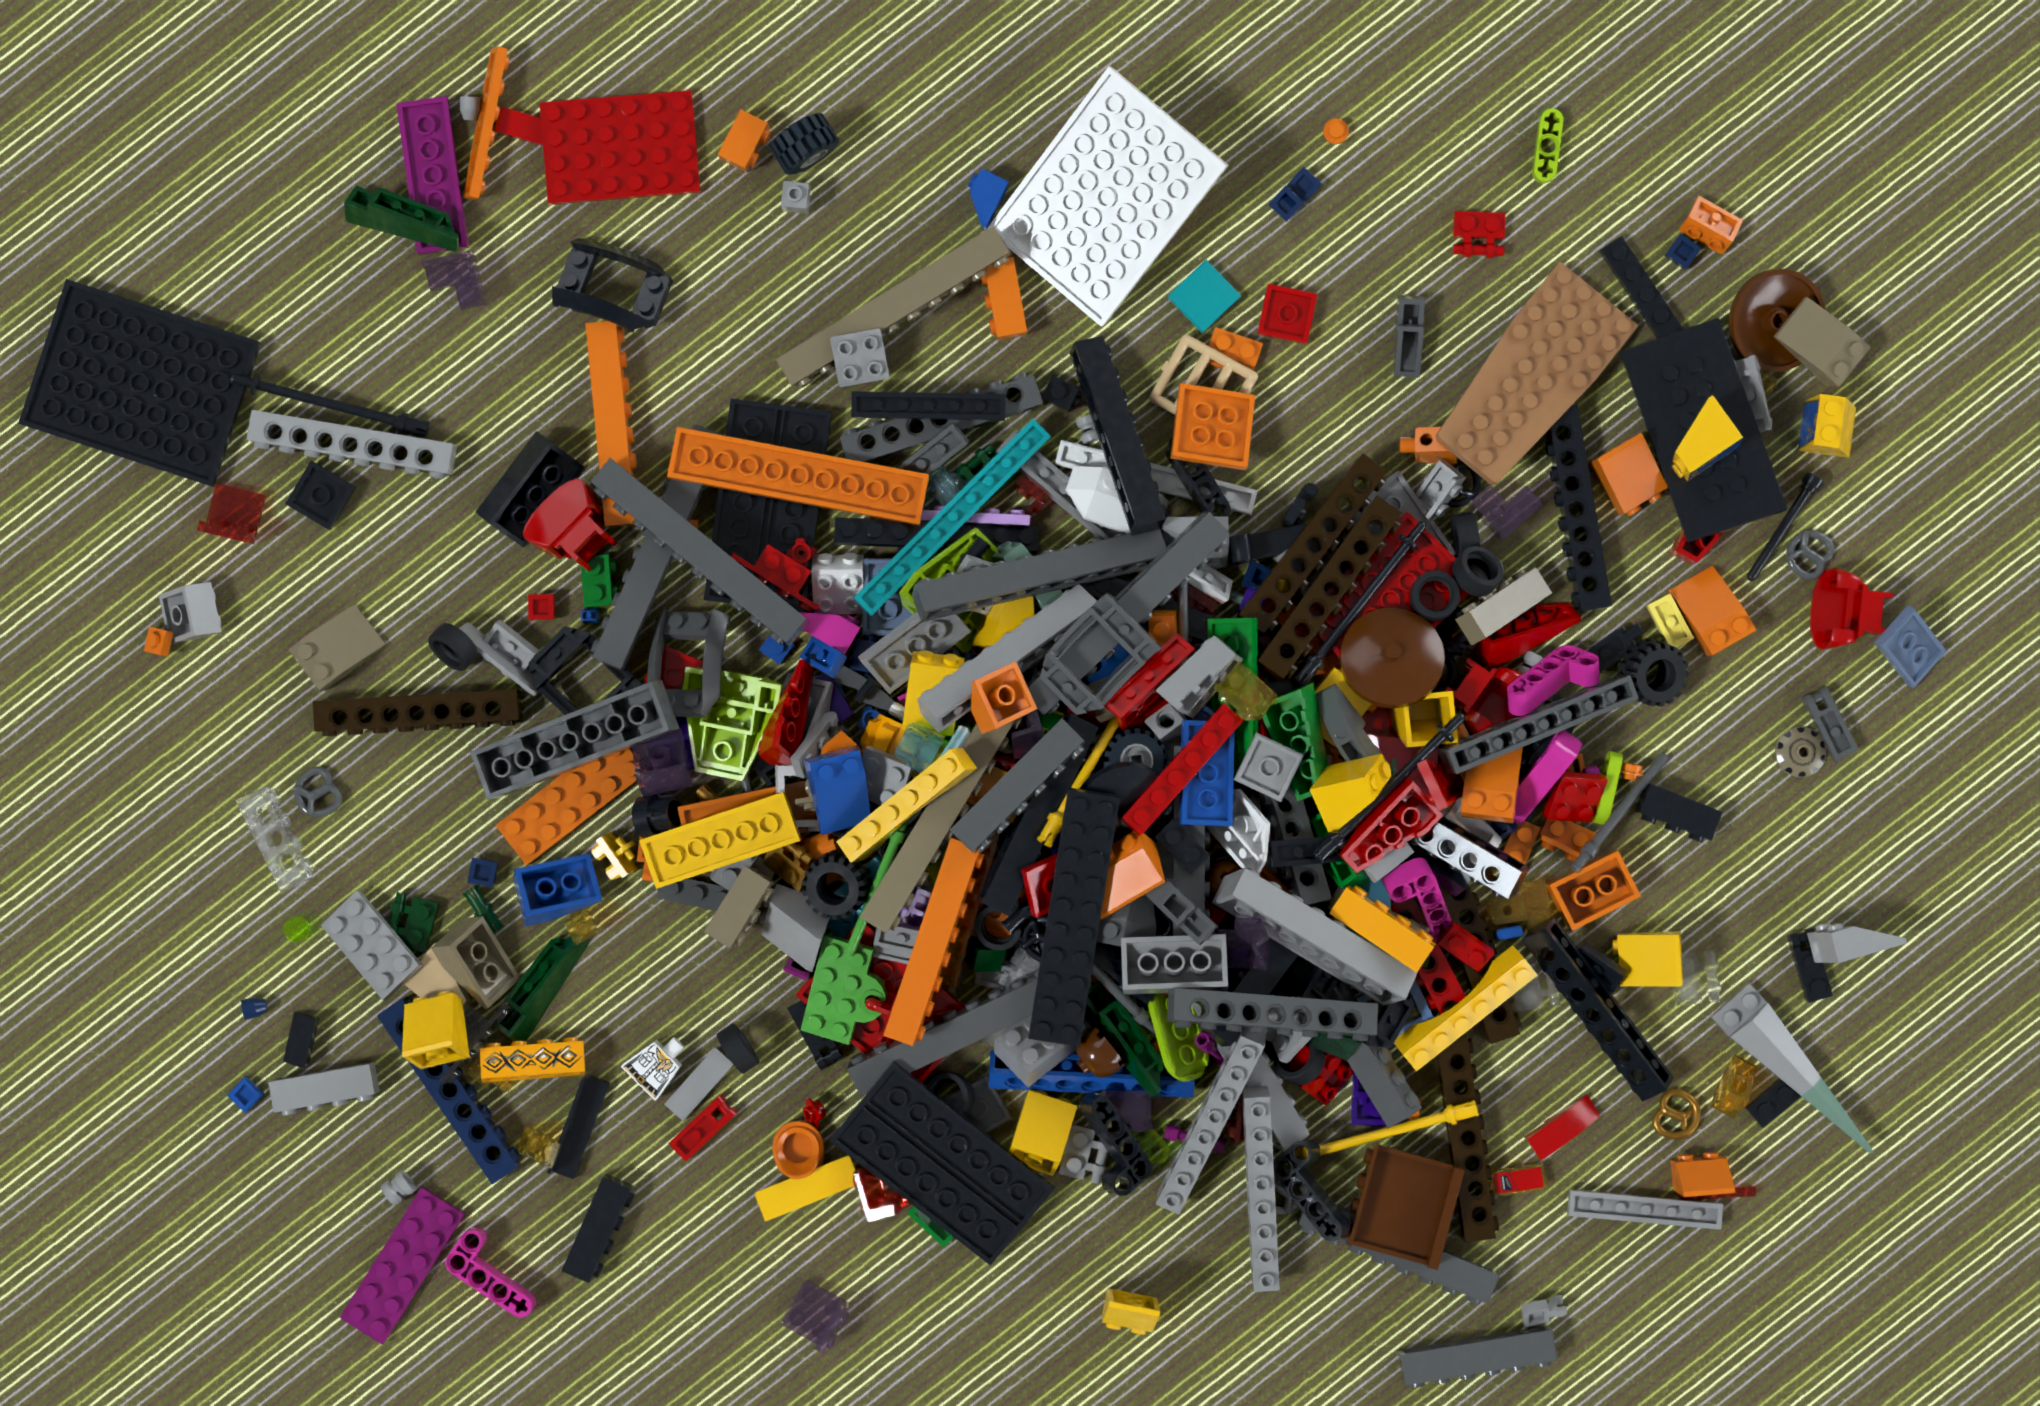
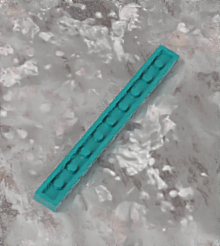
[853,419,1051,616]

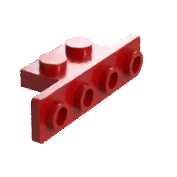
[731,544,821,613]

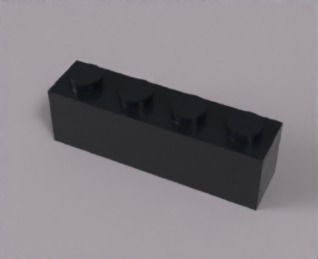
[561,1174,635,1283]

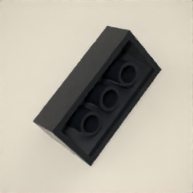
[475,431,584,548]

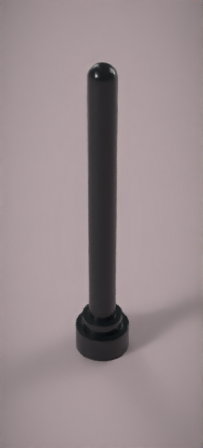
[1747,472,1824,581]

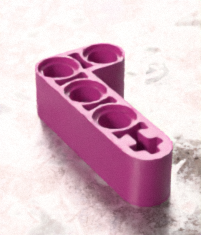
[1507,645,1600,716]
[1514,730,1583,825]
[1382,858,1452,940]
[445,1226,536,1317]

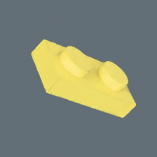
[1646,594,1694,648]

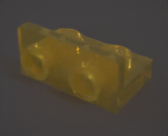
[1213,663,1278,721]

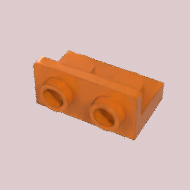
[1679,196,1743,254]
[1536,819,1596,862]

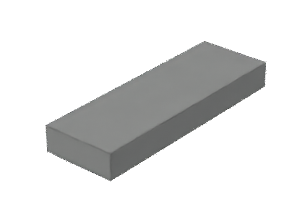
[664,1047,734,1121]

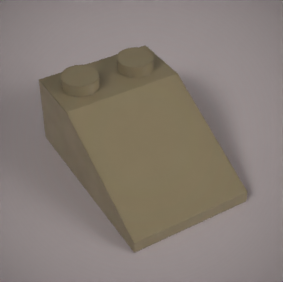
[1774,297,1870,387]
[288,604,386,691]
[431,916,520,1009]

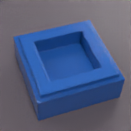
[1493,924,1523,941]
[227,1076,265,1113]

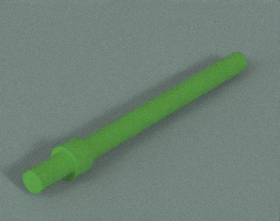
[844,817,911,956]

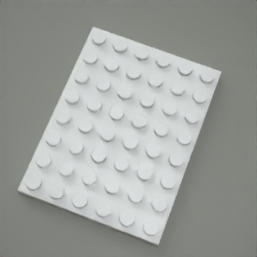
[987,66,1229,327]

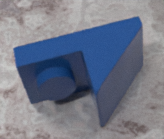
[799,636,847,678]

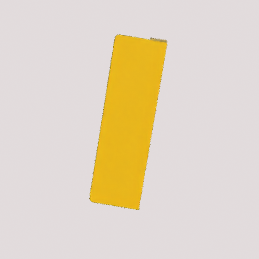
[755,1155,862,1222]

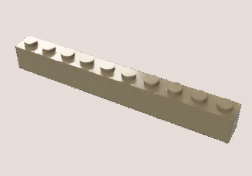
[776,226,1012,388]
[860,716,1023,933]

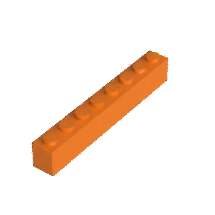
[585,321,638,528]
[883,837,985,1046]

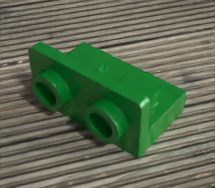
[581,553,619,608]

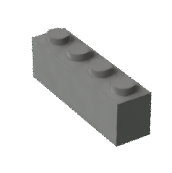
[268,1062,380,1116]

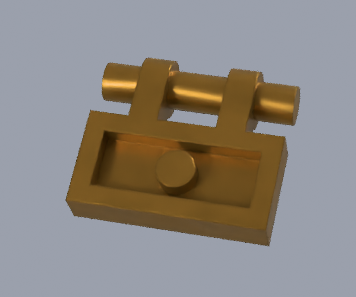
[763,842,815,892]

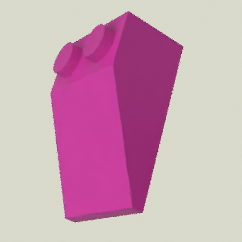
[799,612,862,656]

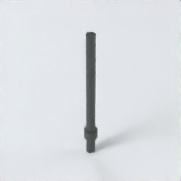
[1570,752,1669,873]
[1091,961,1156,1037]

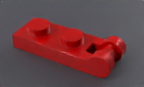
[668,1094,738,1162]

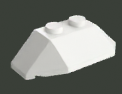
[1065,466,1168,534]
[1206,789,1270,873]

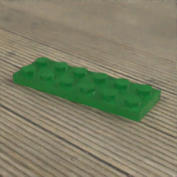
[1207,618,1258,774]

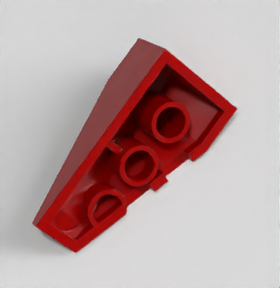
[1475,602,1581,668]
[758,660,815,765]
[1339,778,1444,873]

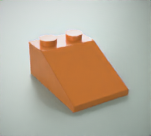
[1668,565,1756,657]
[1461,747,1523,824]

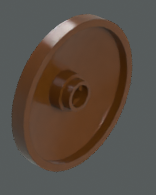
[1729,269,1825,372]
[1340,608,1445,708]

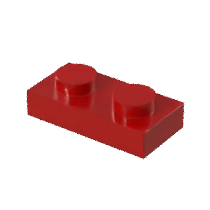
[1437,922,1494,972]

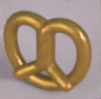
[1652,1088,1701,1140]

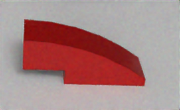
[1524,1094,1601,1161]

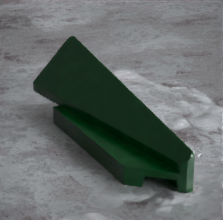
[344,185,459,252]
[493,933,590,1041]
[1084,981,1164,1097]

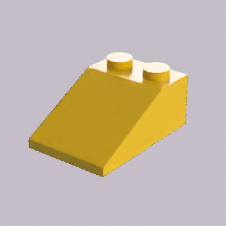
[1101,1288,1160,1335]

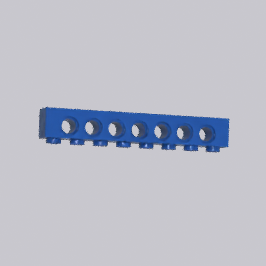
[989,1050,1195,1098]

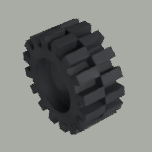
[1435,606,1476,656]

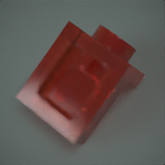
[1016,475,1046,515]

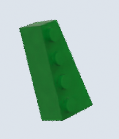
[1258,683,1328,801]

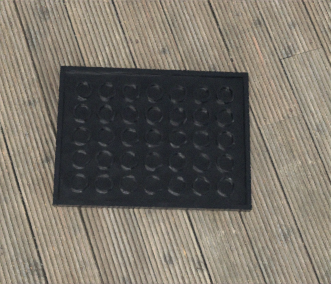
[18,279,261,487]

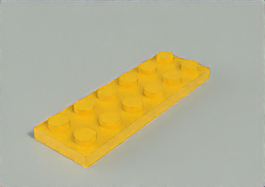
[639,791,802,889]

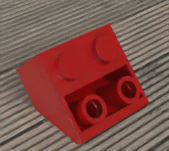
[1289,1036,1353,1106]

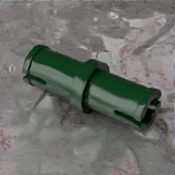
[463,885,504,934]

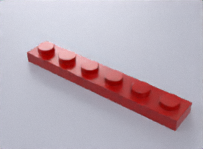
[1120,703,1243,836]

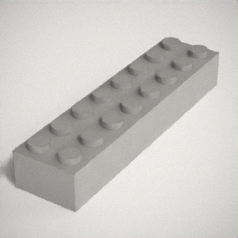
[1212,868,1418,1006]

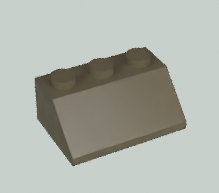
[704,865,775,948]

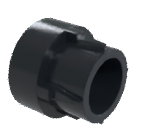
[632,793,682,838]

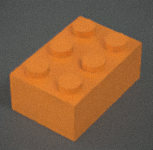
[1545,850,1641,931]

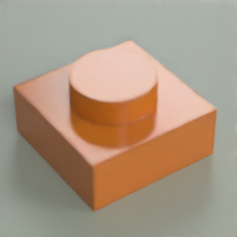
[143,626,174,657]

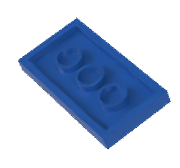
[1179,720,1235,827]

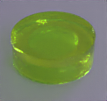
[283,916,311,942]

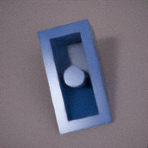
[968,168,1009,231]

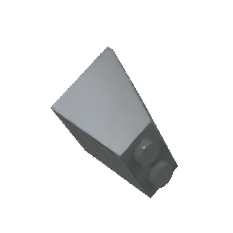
[759,884,832,972]

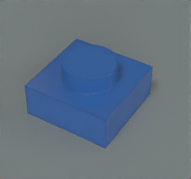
[759,636,795,665]

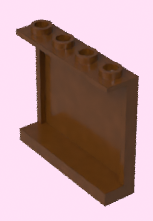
[1345,1142,1465,1270]

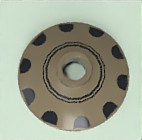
[1775,727,1826,777]

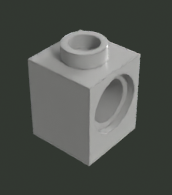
[781,181,811,214]
[1144,703,1187,746]

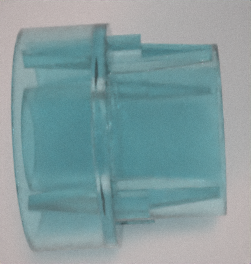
[894,723,946,773]

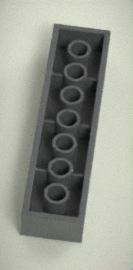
[470,680,679,800]

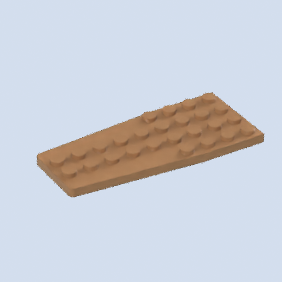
[1436,262,1639,485]

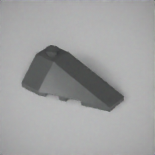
[1097,894,1158,947]

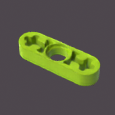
[1532,108,1564,184]
[1592,751,1623,825]

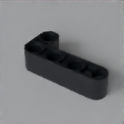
[1165,436,1231,517]
[1228,523,1307,565]
[1080,1094,1152,1196]
[1273,1140,1351,1242]

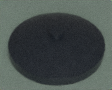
[1079,762,1173,843]

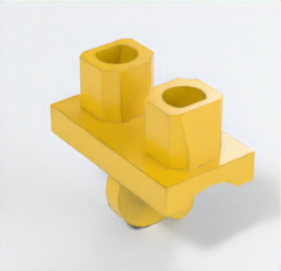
[591,831,637,880]

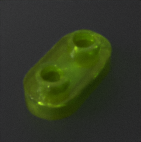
[1128,1119,1170,1164]

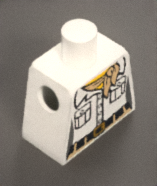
[621,1037,684,1101]

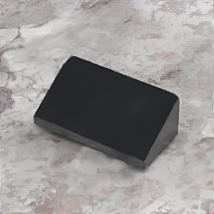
[283,1012,320,1068]

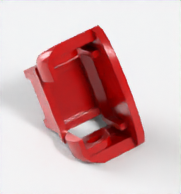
[523,479,617,572]
[1810,568,1893,650]
[1445,658,1523,735]

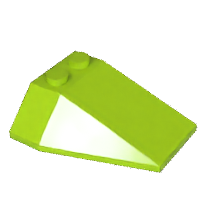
[899,528,998,654]
[683,666,783,781]

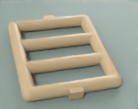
[1149,334,1258,415]

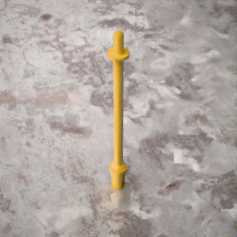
[1037,717,1118,847]
[1285,1100,1479,1165]

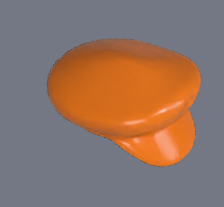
[772,1120,825,1179]

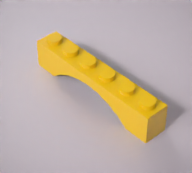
[837,747,978,863]
[1394,945,1537,1072]

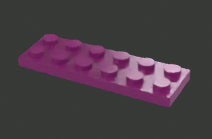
[396,96,469,255]
[340,1186,466,1345]

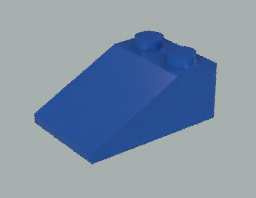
[803,746,871,835]
[513,853,602,927]

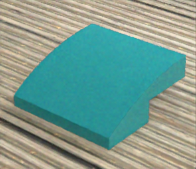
[1167,260,1241,333]

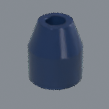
[241,997,268,1020]

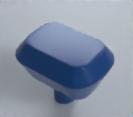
[580,608,601,624]

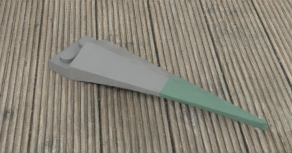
[1710,982,1874,1154]

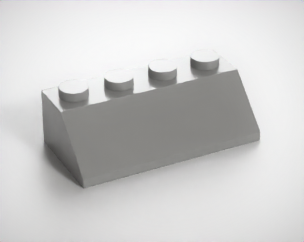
[1121,934,1228,994]

